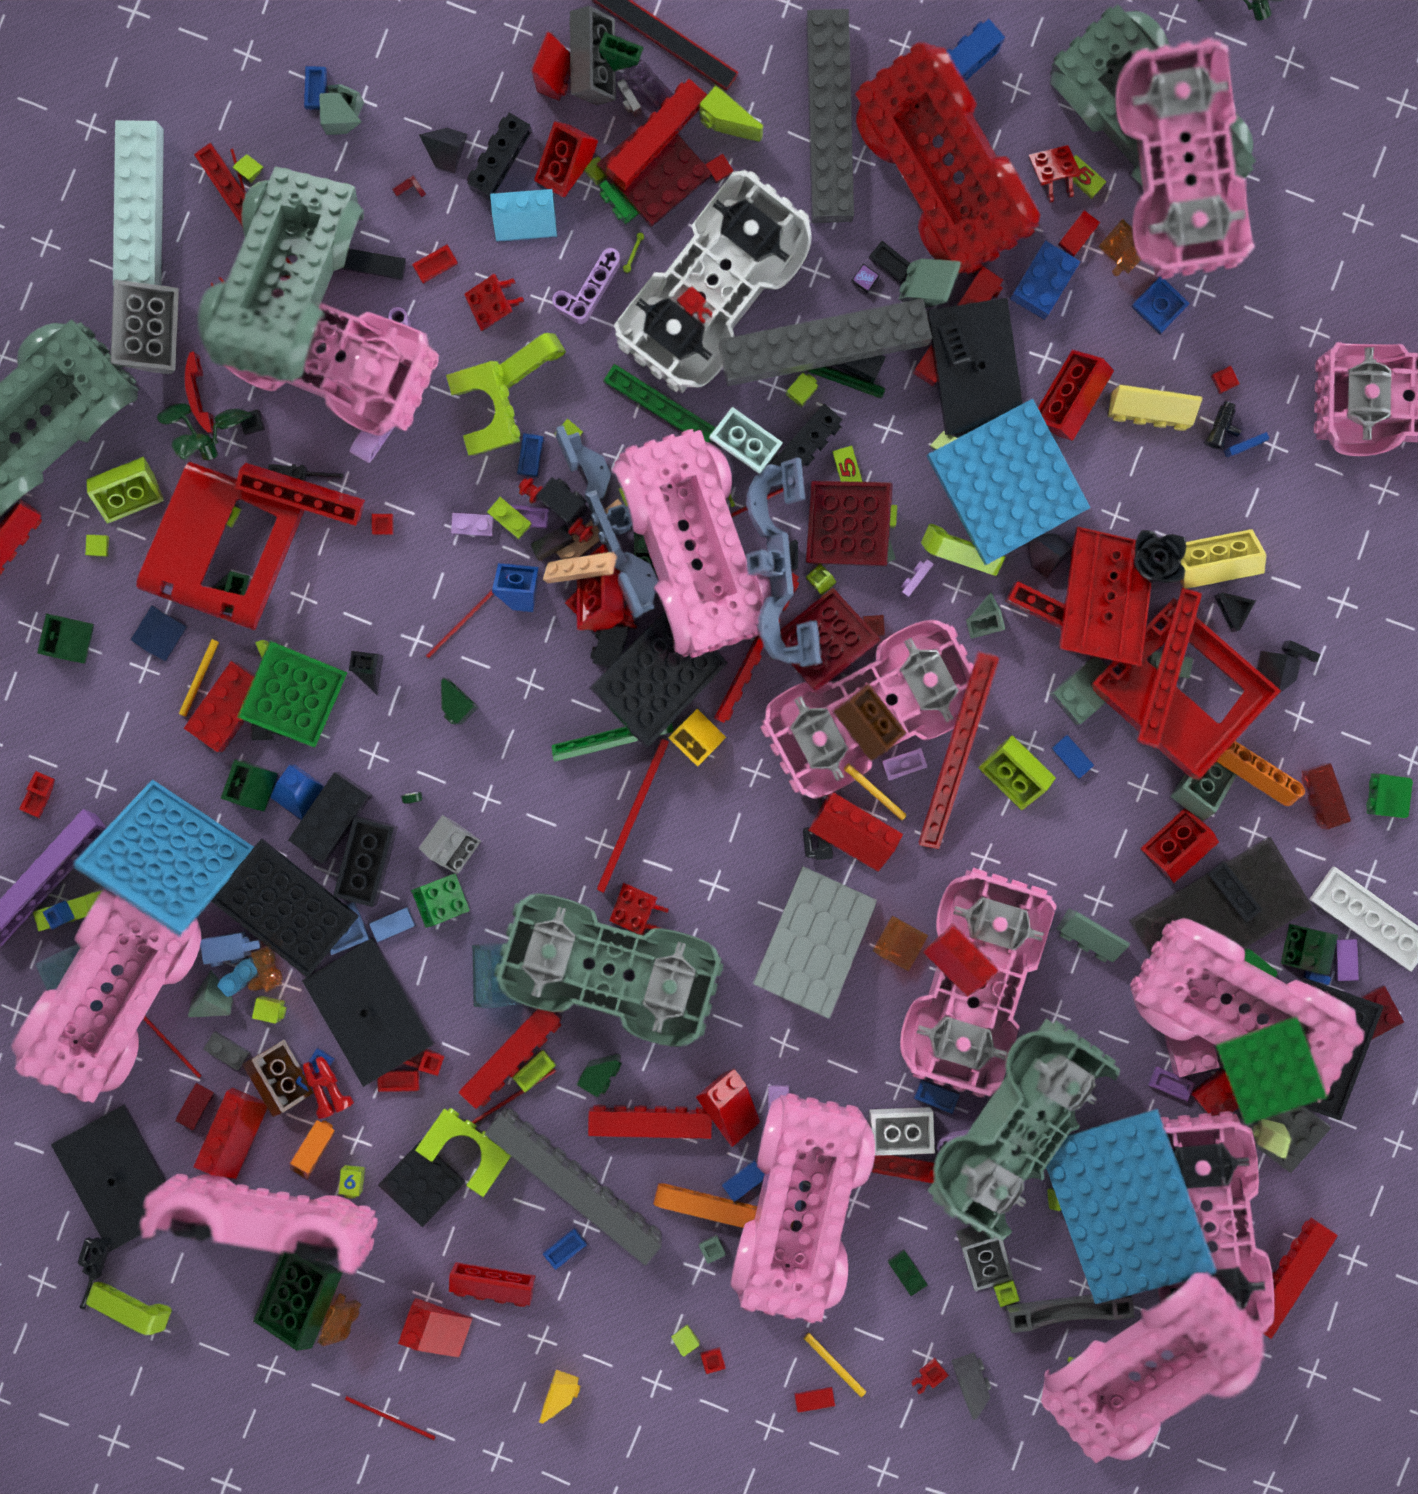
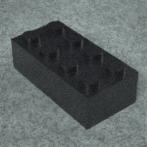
[288,772,372,863]
[333,816,398,907]

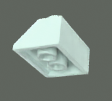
[709,407,783,474]

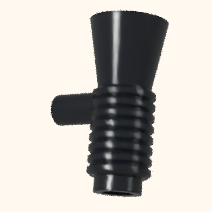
[1204,401,1241,450]

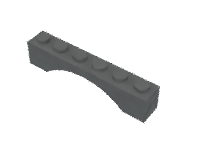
[1005,1294,1135,1333]

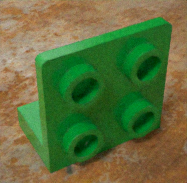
[411,874,469,928]

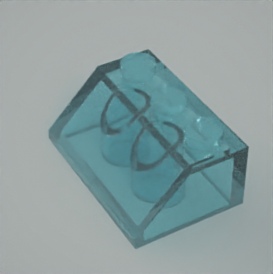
[472,943,521,1009]

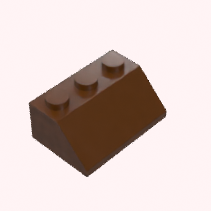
[833,683,907,761]
[242,1040,314,1117]

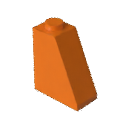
[290,1120,335,1180]

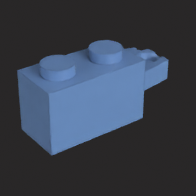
[200,931,262,967]

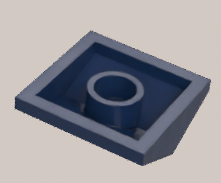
[130,605,187,661]

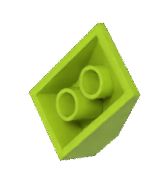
[700,85,763,142]

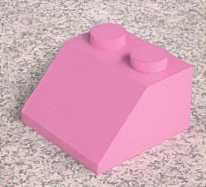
[1164,1034,1220,1077]

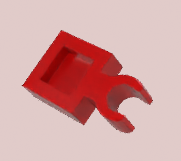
[677,286,712,324]
[911,1358,949,1394]

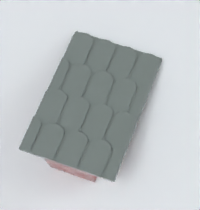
[753,866,877,1019]

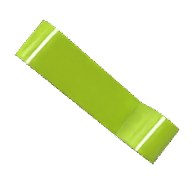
[500,333,566,389]
[921,524,1006,576]
[32,890,103,932]
[86,1282,172,1335]

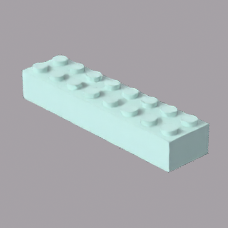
[113,120,164,286]

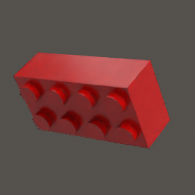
[183,661,255,752]

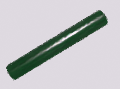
[807,366,885,398]

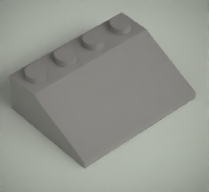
[110,279,179,374]

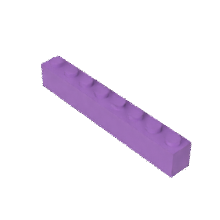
[0,809,107,947]

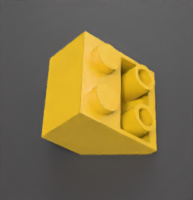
[668,709,726,767]

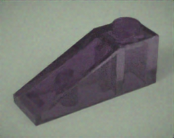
[622,60,674,111]

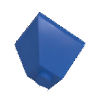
[492,563,539,612]
[270,764,324,820]

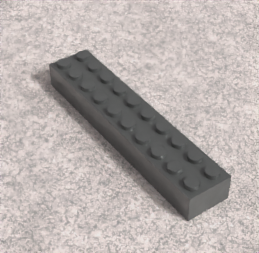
[806,9,854,223]
[718,298,932,387]
[485,1107,662,1266]

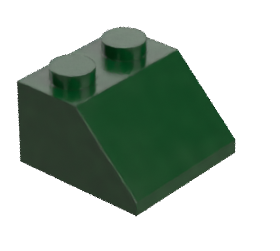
[441,678,479,725]

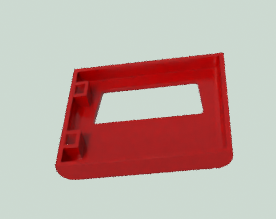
[137,462,305,631]
[1091,598,1281,780]

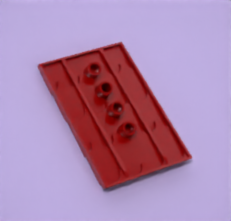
[1059,527,1152,666]

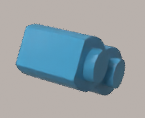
[217,956,264,997]

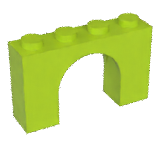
[446,361,520,456]
[415,1108,511,1197]

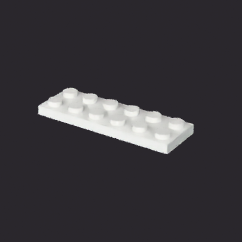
[1309,867,1418,972]

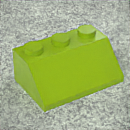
[86,456,164,524]
[978,735,1056,810]

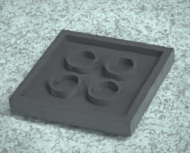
[1248,1106,1331,1173]

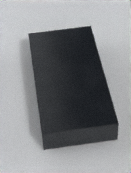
[869,241,911,283]
[531,524,575,561]

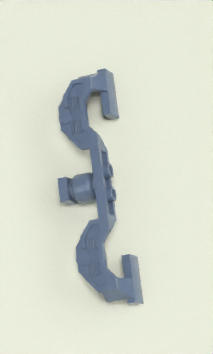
[556,425,658,618]
[746,458,821,667]

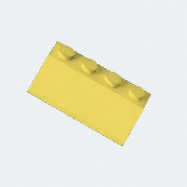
[1108,385,1202,431]
[1180,529,1266,589]

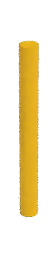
[179,639,219,716]
[843,763,906,820]
[803,1333,866,1397]

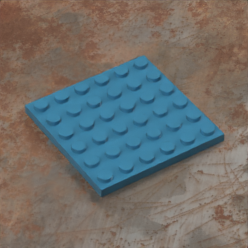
[926,399,1091,565]
[74,779,254,937]

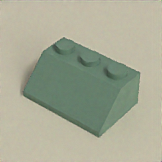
[1057,908,1130,963]

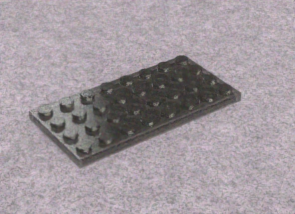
[1128,837,1313,956]

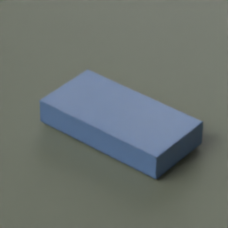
[369,907,416,942]

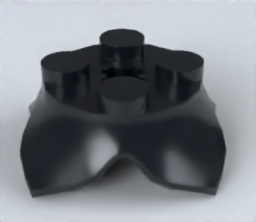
[1133,530,1186,583]

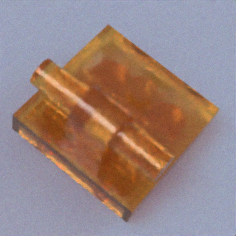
[1098,219,1141,276]
[872,915,928,971]
[248,946,283,992]
[317,1294,362,1346]

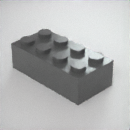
[569,6,616,105]

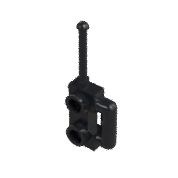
[268,464,343,481]
[803,797,833,861]
[78,1237,111,1310]

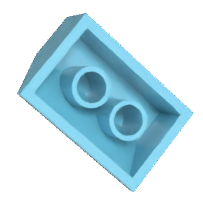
[490,189,557,242]

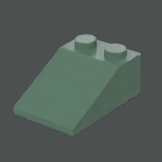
[898,259,961,308]
[1049,656,1107,725]
[1170,762,1237,821]

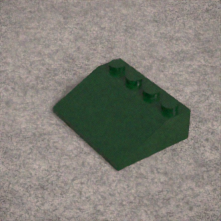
[253,1249,343,1351]

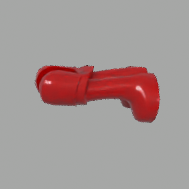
[303,1056,354,1119]

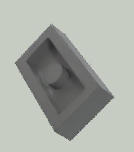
[203,1031,250,1071]

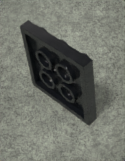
[378,1139,465,1227]

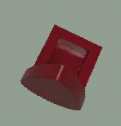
[392,175,427,198]

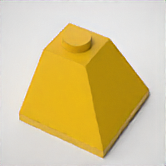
[539,1370,581,1424]

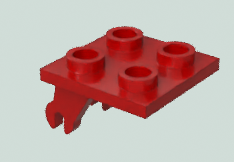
[1029,145,1081,203]
[464,274,525,331]
[609,883,669,936]

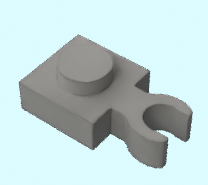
[616,78,642,118]

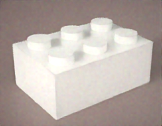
[869,1107,935,1156]

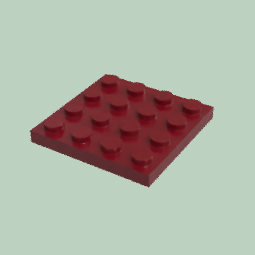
[597,121,712,227]
[806,481,893,566]
[780,588,880,692]

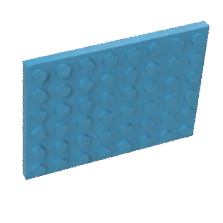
[1046,1109,1217,1304]

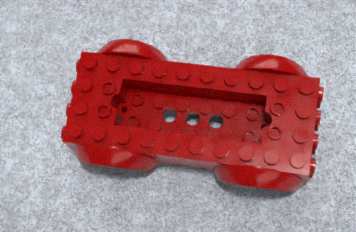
[855,42,1041,274]

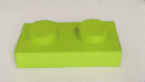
[487,497,532,539]

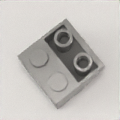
[419,815,481,874]

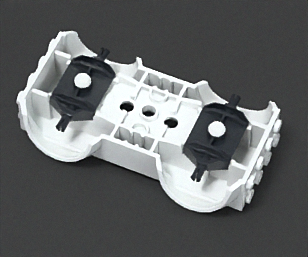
[614,170,811,393]

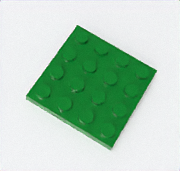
[237,641,347,748]
[1215,1017,1327,1125]

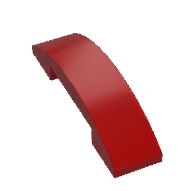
[185,351,215,436]

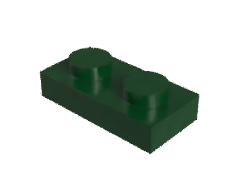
[887,1250,928,1296]

